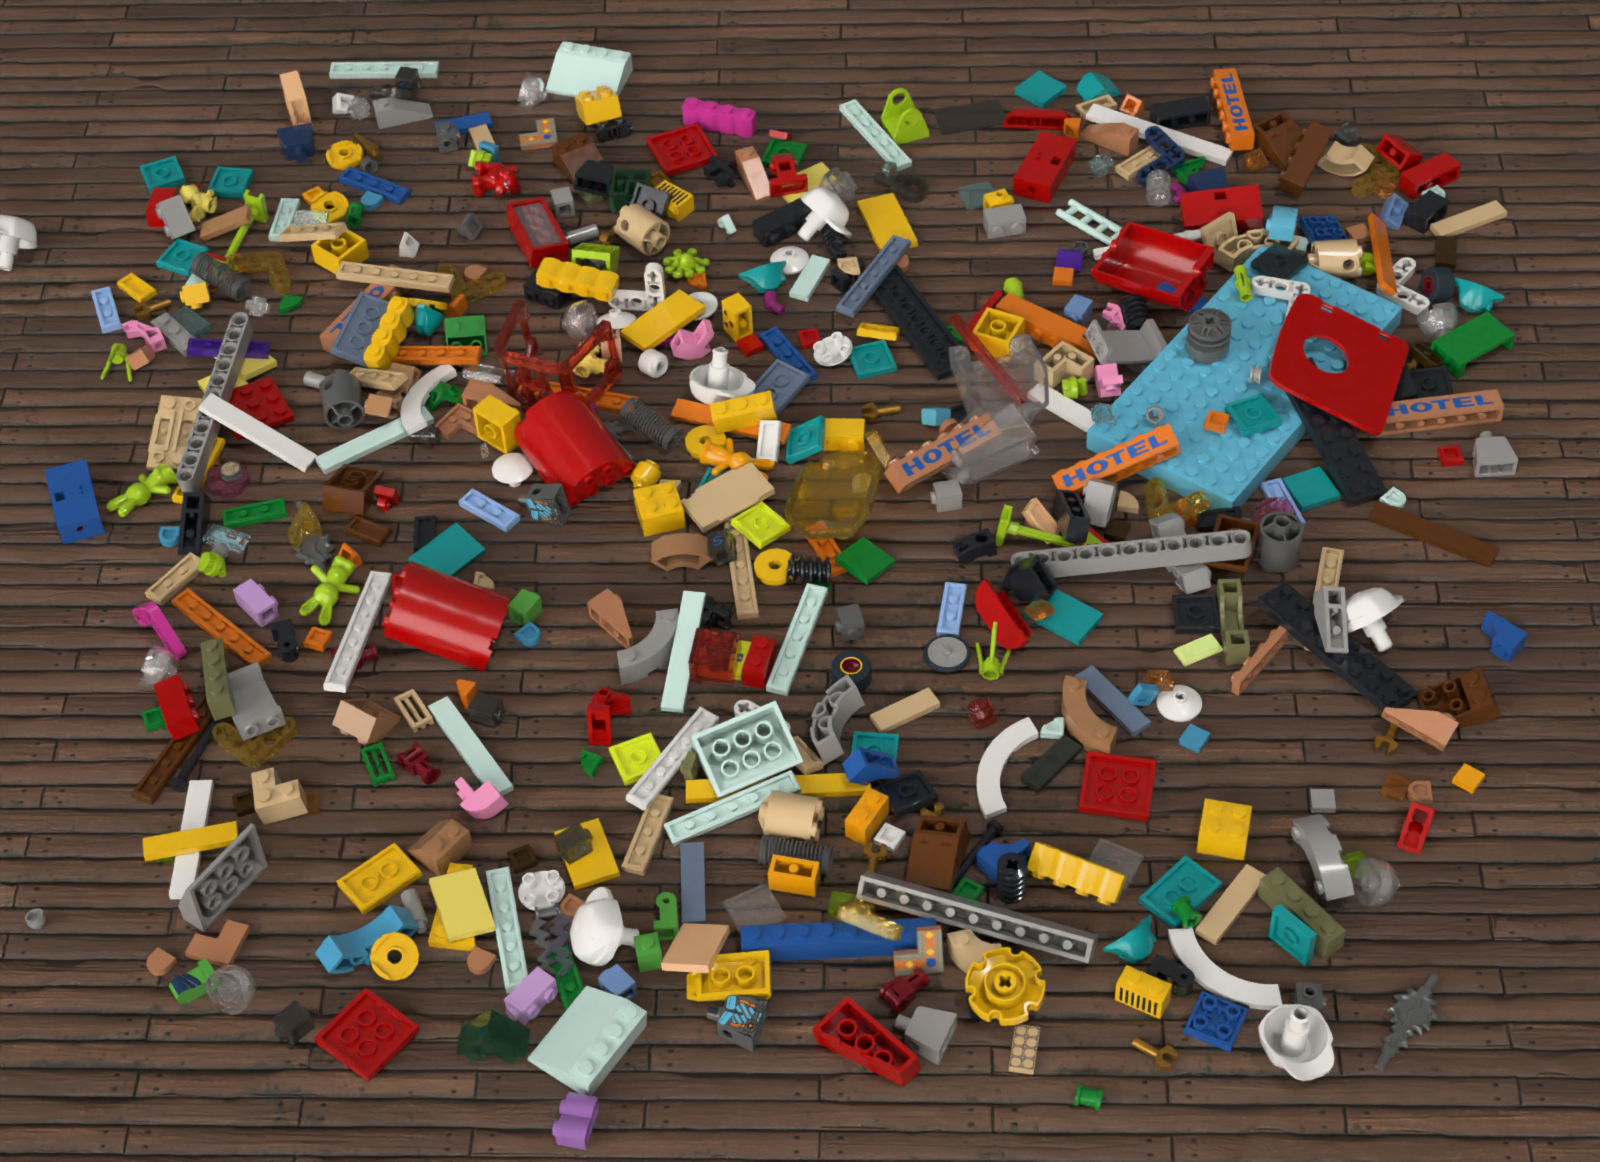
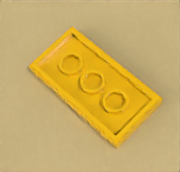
[857,193,918,252]
[620,289,706,351]

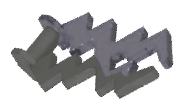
[529,902,574,977]

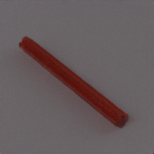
[949,313,1027,406]

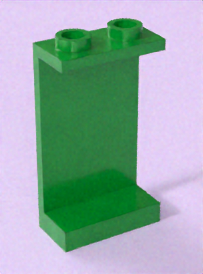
[1431,311,1515,379]

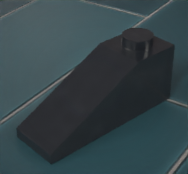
[178,492,211,555]

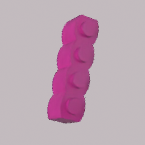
[682,98,757,138]

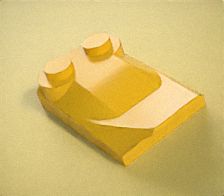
[687,950,772,1001]

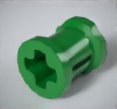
[345,202,365,227]
[1171,896,1202,929]
[1074,1083,1104,1111]

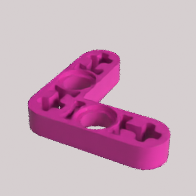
[132,601,187,661]

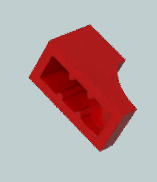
[1397,801,1437,855]

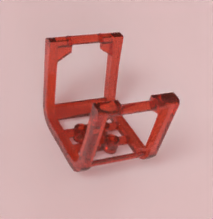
[494,300,623,409]

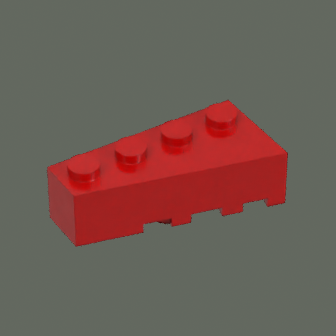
[812,996,921,1087]

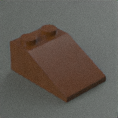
[551,132,614,186]
[323,464,384,516]
[1203,514,1260,574]

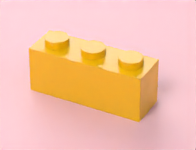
[710,391,778,434]

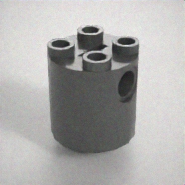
[319,369,365,430]
[1256,511,1304,573]

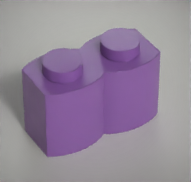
[552,1092,600,1150]

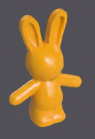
[700,438,775,481]

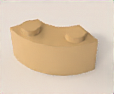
[1317,141,1375,176]
[947,928,1002,973]

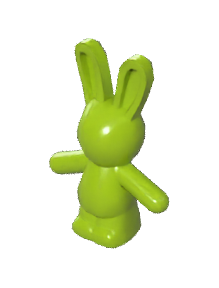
[106,463,178,517]
[299,556,360,626]

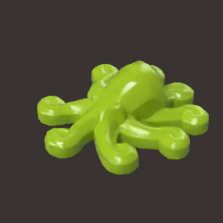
[663,248,710,278]

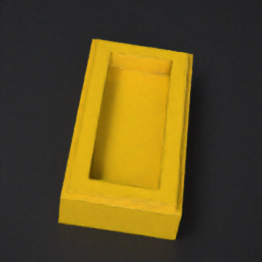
[116,272,157,303]
[857,322,900,341]

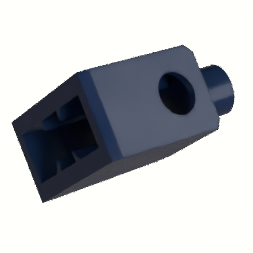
[276,122,315,163]
[1186,167,1229,192]

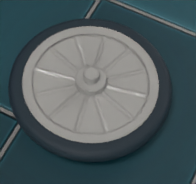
[924,635,971,673]

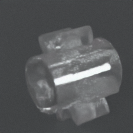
[347,96,370,121]
[245,295,271,318]

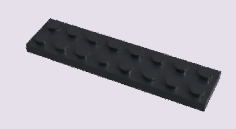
[872,264,973,381]
[1285,357,1388,505]
[1255,582,1419,712]

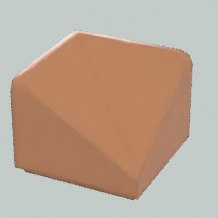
[126,344,156,370]

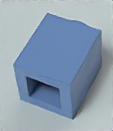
[1064,294,1093,327]
[598,964,638,1001]

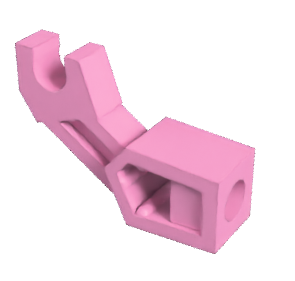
[1102,302,1126,331]
[122,320,167,353]

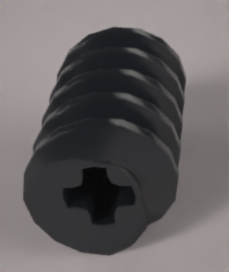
[1121,295,1151,330]
[786,554,832,585]
[997,852,1028,903]

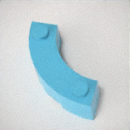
[1266,205,1298,242]

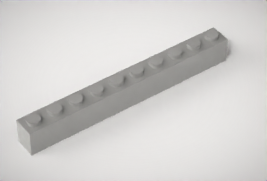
[856,871,1099,963]

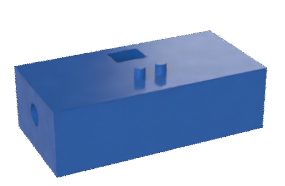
[45,459,105,545]

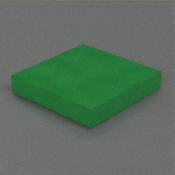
[761,138,808,173]
[835,537,896,585]

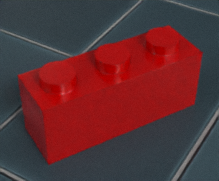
[1399,152,1461,200]
[153,674,201,741]

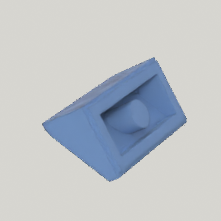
[1379,193,1409,230]

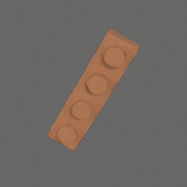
[1231,626,1289,696]

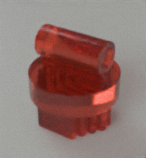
[967,697,997,730]

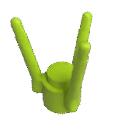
[100,343,133,382]
[975,621,1011,680]

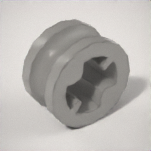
[1249,365,1262,384]

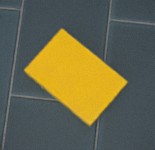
[554,818,620,891]
[336,842,422,915]

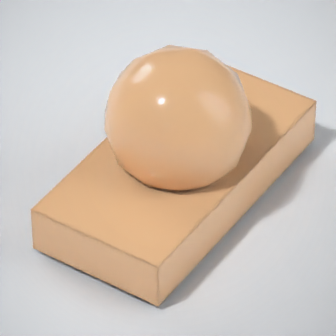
[1021,498,1060,544]

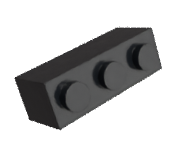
[1149,96,1211,130]
[752,198,812,248]
[1052,489,1091,544]

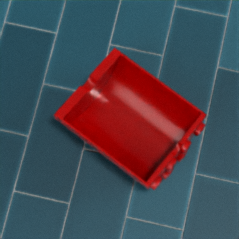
[1091,221,1215,311]
[514,390,635,507]
[382,561,510,672]

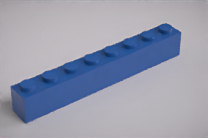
[741,918,936,961]

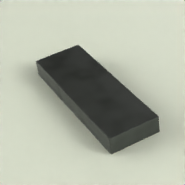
[1020,735,1082,793]

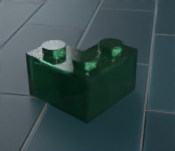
[609,169,653,212]
[457,1009,531,1063]

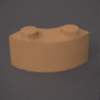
[651,533,712,572]

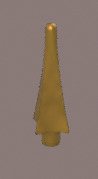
[354,133,382,160]

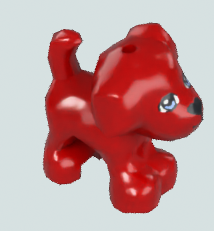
[472,161,521,197]

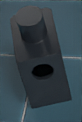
[574,160,614,198]
[1002,554,1058,601]

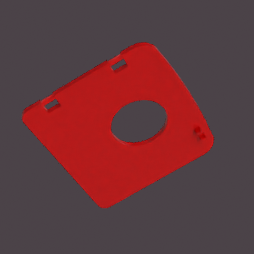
[1268,294,1409,436]

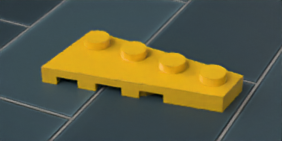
[428,863,476,951]

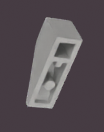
[373,97,433,129]
[1313,586,1349,654]

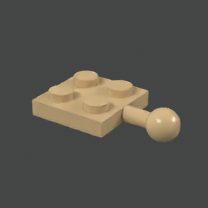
[1200,212,1238,264]

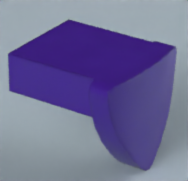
[1056,248,1083,272]

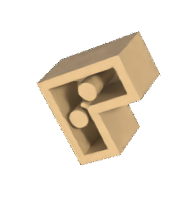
[1036,341,1095,389]
[251,767,308,825]

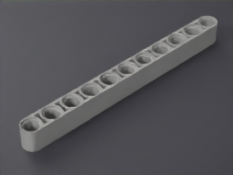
[176,312,253,493]
[1011,529,1252,578]

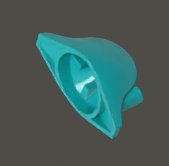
[738,261,787,294]
[1454,277,1505,314]
[414,304,444,336]
[1102,915,1157,963]

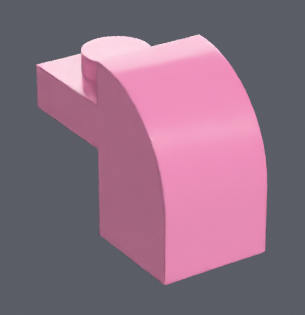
[670,319,714,360]
[1094,363,1124,398]
[454,777,509,819]

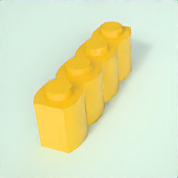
[536,257,619,302]
[364,296,415,371]
[1028,842,1127,906]

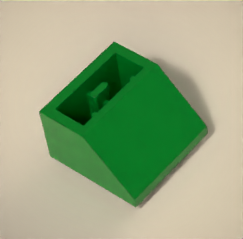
[444,315,488,356]

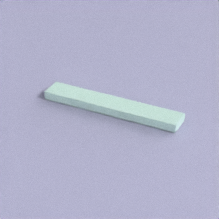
[329,61,440,79]
[839,99,912,172]
[315,406,435,475]
[766,583,828,696]
[661,591,706,713]
[428,696,514,796]
[664,770,801,847]
[486,867,528,994]

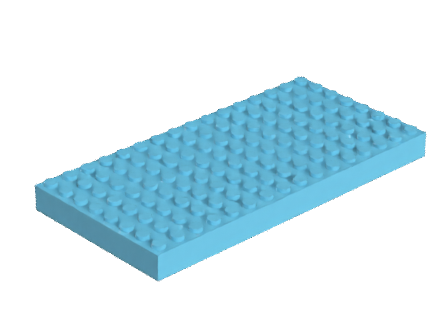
[1086,246,1403,510]

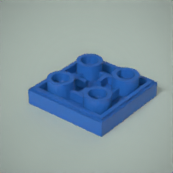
[1298,215,1348,245]
[1183,991,1249,1052]

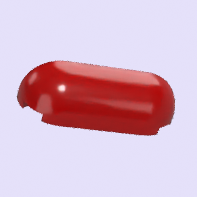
[1003,107,1074,131]
[975,579,1033,650]

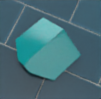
[1076,72,1120,102]

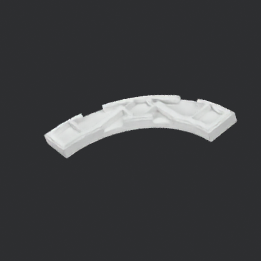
[400,365,457,435]
[977,717,1039,820]
[1168,928,1282,1010]

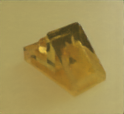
[288,502,322,548]

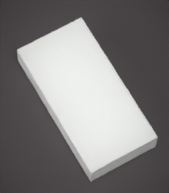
[756,420,782,463]

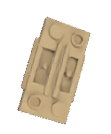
[146,395,202,473]
[681,462,775,533]

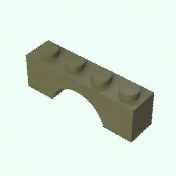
[1216,579,1250,665]
[200,637,237,721]
[1258,867,1346,959]

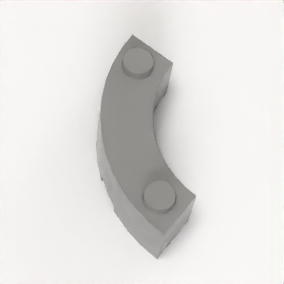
[1149,512,1212,595]
[617,608,679,685]
[810,674,865,765]
[1291,814,1355,901]

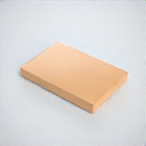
[661,923,730,973]

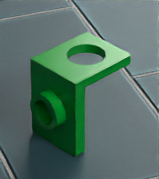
[428,381,464,411]

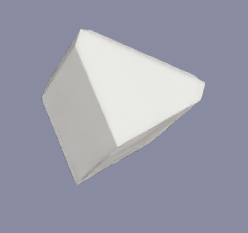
[399,232,420,258]

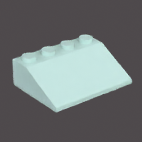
[546,41,633,97]
[691,701,803,798]
[528,986,647,1096]

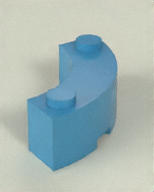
[315,905,419,973]

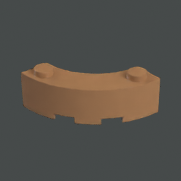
[364,362,421,419]
[1062,675,1117,754]

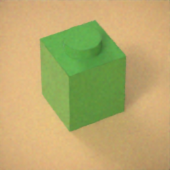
[508,589,543,626]
[633,932,662,972]

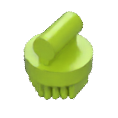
[468,149,493,168]
[1359,252,1376,276]
[1062,376,1088,400]
[198,552,227,577]

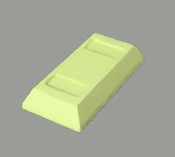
[1173,634,1223,667]

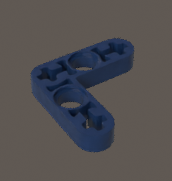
[1137,126,1186,187]

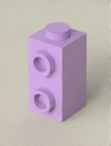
[233,578,279,628]
[504,966,558,1025]

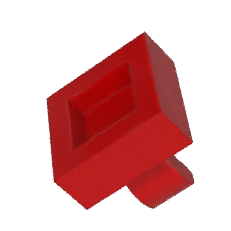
[373,485,401,512]

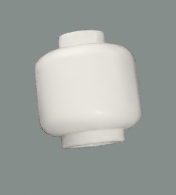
[638,349,668,378]

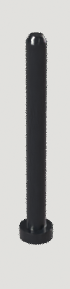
[169,718,223,792]
[946,819,1004,893]

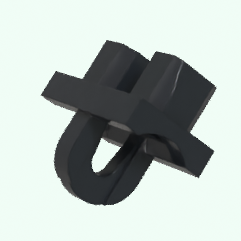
[703,155,737,188]
[700,595,734,632]

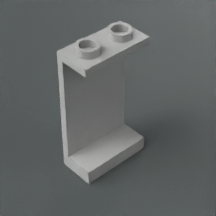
[1085,319,1167,364]
[228,662,286,741]

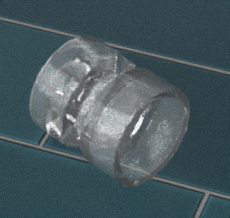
[1146,170,1171,207]

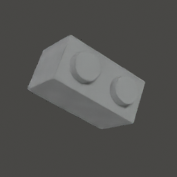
[155,194,196,240]
[983,203,1026,239]
[1083,478,1118,528]

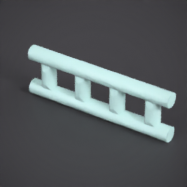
[1055,199,1122,246]

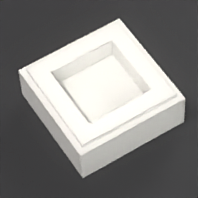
[874,822,906,853]

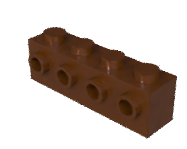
[1278,121,1333,198]

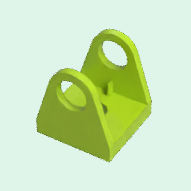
[881,88,929,145]
[572,243,620,274]

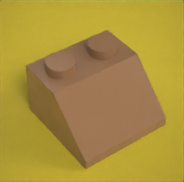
[332,698,401,745]
[406,819,473,876]

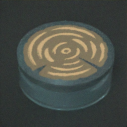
[882,161,897,181]
[220,461,242,481]

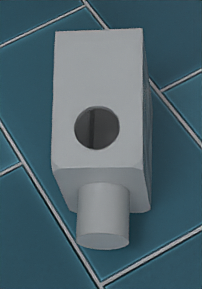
[1472,431,1518,478]
[894,1006,957,1065]

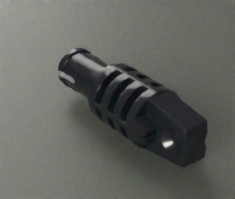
[821,223,847,260]

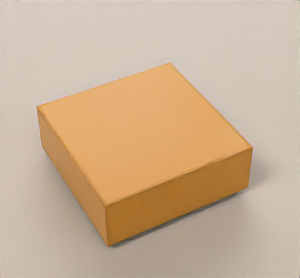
[302,186,324,206]
[1452,763,1485,794]

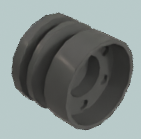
[1186,308,1232,363]

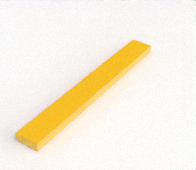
[686,773,871,804]

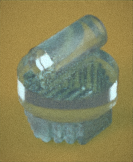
[1088,154,1114,178]
[1090,402,1118,428]

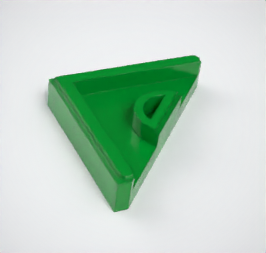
[1173,156,1205,192]

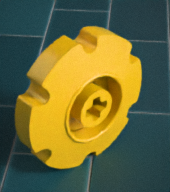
[965,947,1045,1026]

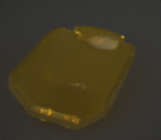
[784,451,882,541]

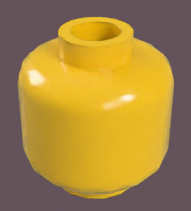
[630,460,661,489]

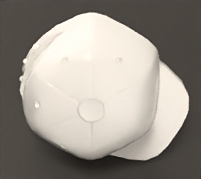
[797,186,853,241]
[0,215,38,271]
[689,347,756,405]
[1346,588,1404,652]
[570,887,640,966]
[1258,1004,1334,1081]

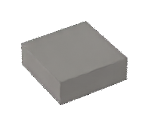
[1310,789,1336,813]

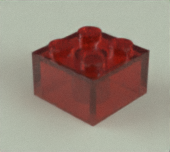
[688,628,742,684]

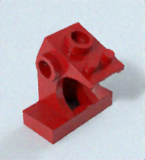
[769,153,808,198]
[586,687,631,746]

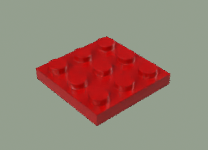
[646,122,718,177]
[229,376,295,440]
[1078,751,1157,821]
[314,988,420,1082]

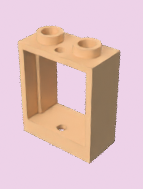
[279,70,312,126]

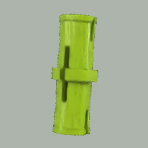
[1234,265,1253,302]

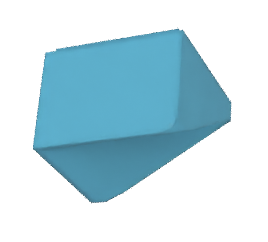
[921,407,951,426]

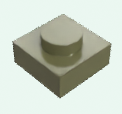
[577,191,604,207]
[680,751,701,783]

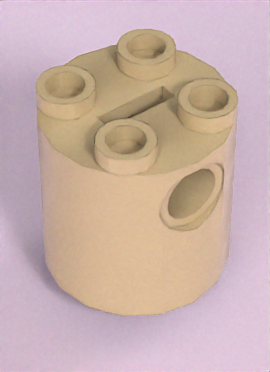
[614,203,670,256]
[1305,239,1363,279]
[758,790,825,844]

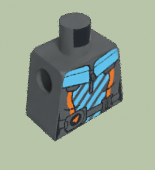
[519,483,572,527]
[707,995,769,1052]

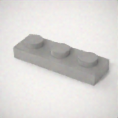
[150,312,195,357]

